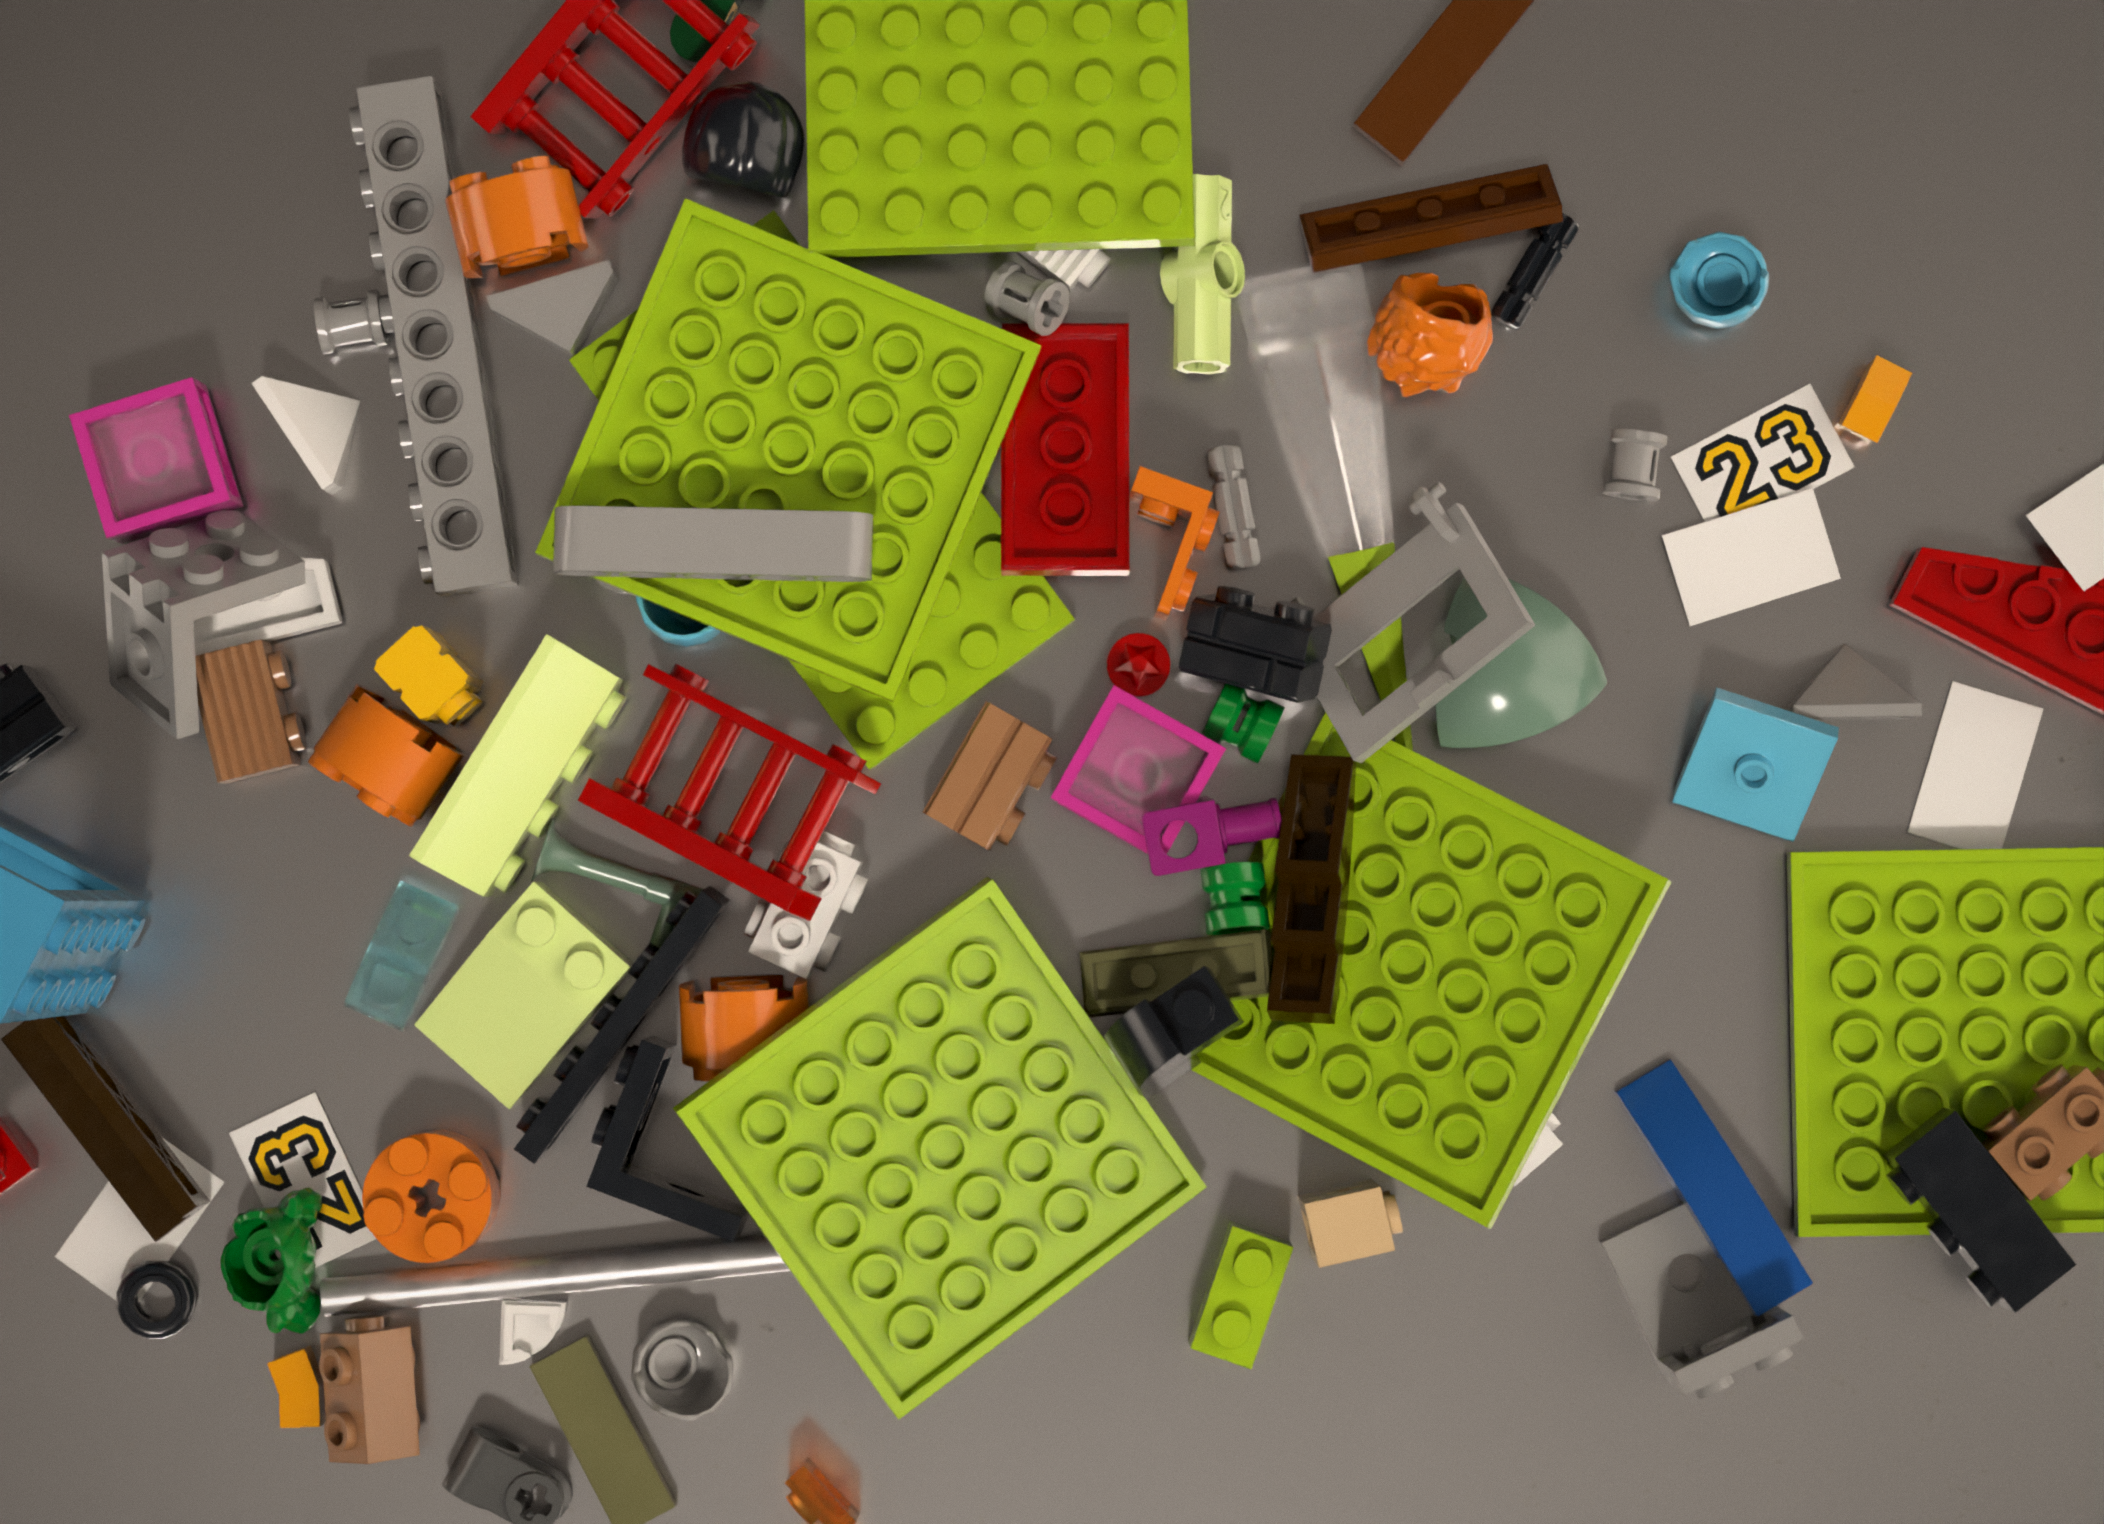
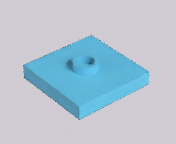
[1672,687,1839,842]

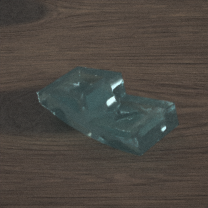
[344,880,459,1032]

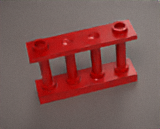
[470,0,761,219]
[577,663,881,921]

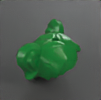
[220,1187,322,1334]

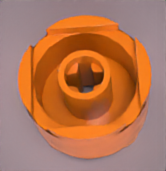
[445,156,589,279]
[308,684,464,827]
[679,974,809,1081]
[362,1129,501,1263]

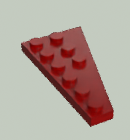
[1889,547,2104,715]

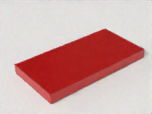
[1001,323,1130,576]

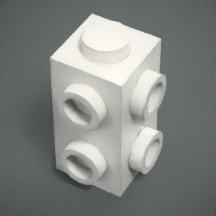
[744,831,868,979]

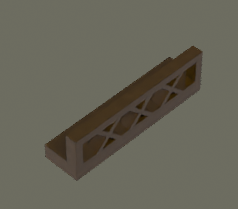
[1,1016,211,1242]

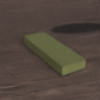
[1080,929,1273,1018]
[529,1335,677,1524]

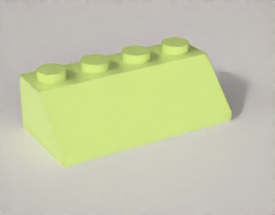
[409,634,626,897]

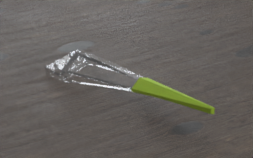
[1236,263,1413,751]

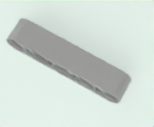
[553,506,873,582]

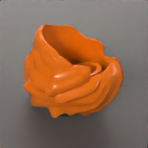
[1367,272,1493,397]

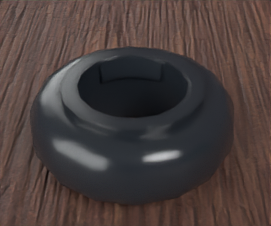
[116,1261,196,1339]

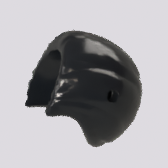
[682,81,804,198]

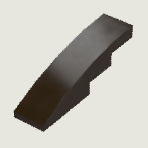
[1267,754,1356,1024]

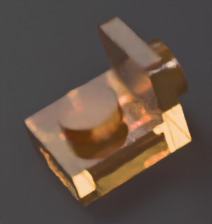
[785,1457,860,1524]

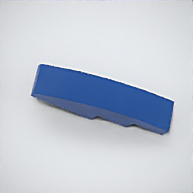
[1615,1059,1813,1317]

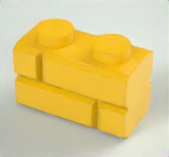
[374,625,484,727]

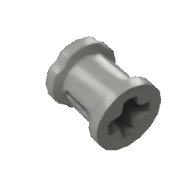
[984,261,1069,336]
[313,289,388,355]
[1603,429,1668,501]

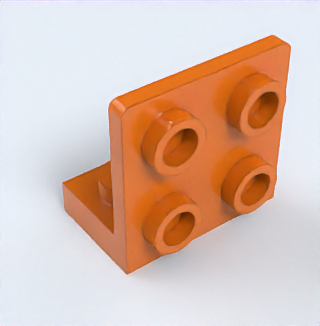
[1129,466,1220,621]

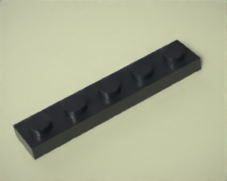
[514,886,731,1164]

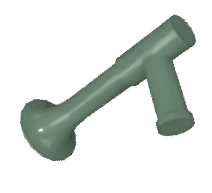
[531,818,703,948]

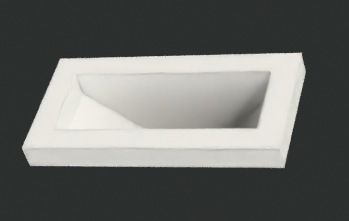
[251,376,360,495]

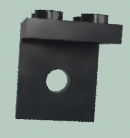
[586,1036,749,1242]

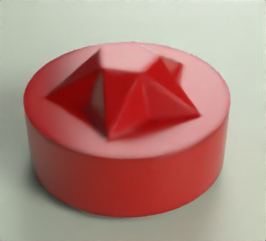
[1107,633,1171,697]

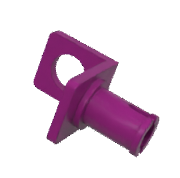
[1142,796,1282,876]

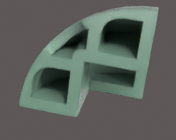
[1435,577,1607,748]

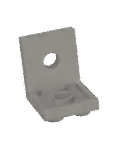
[102,509,306,740]
[1599,1202,1804,1399]

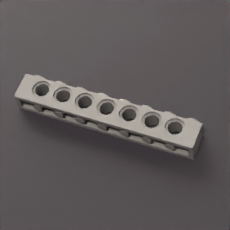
[349,76,519,597]

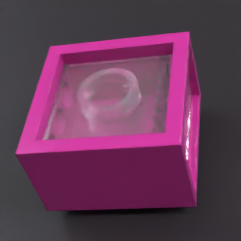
[69,377,243,544]
[1050,685,1226,854]

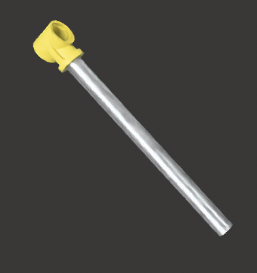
[320,1235,790,1317]

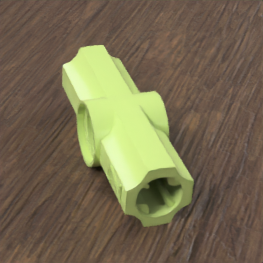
[1160,174,1245,375]

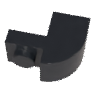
[1105,966,1244,1098]

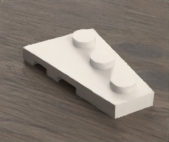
[123,544,343,656]

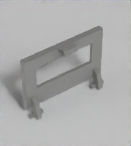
[1272,482,1535,763]

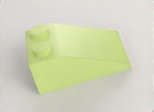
[414,881,634,1109]

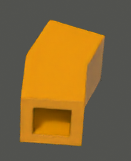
[1838,355,1912,443]
[267,1345,326,1428]

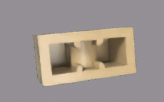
[1297,1179,1403,1268]

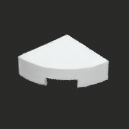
[499,1299,568,1365]

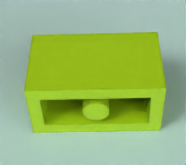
[1188,1221,1294,1370]

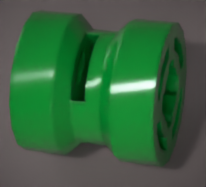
[1201,684,1285,764]
[1200,862,1270,936]

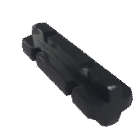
[1491,213,1579,330]

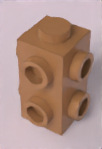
[1981,1064,2104,1201]
[319,1315,420,1464]

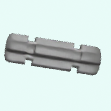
[1206,444,1260,570]

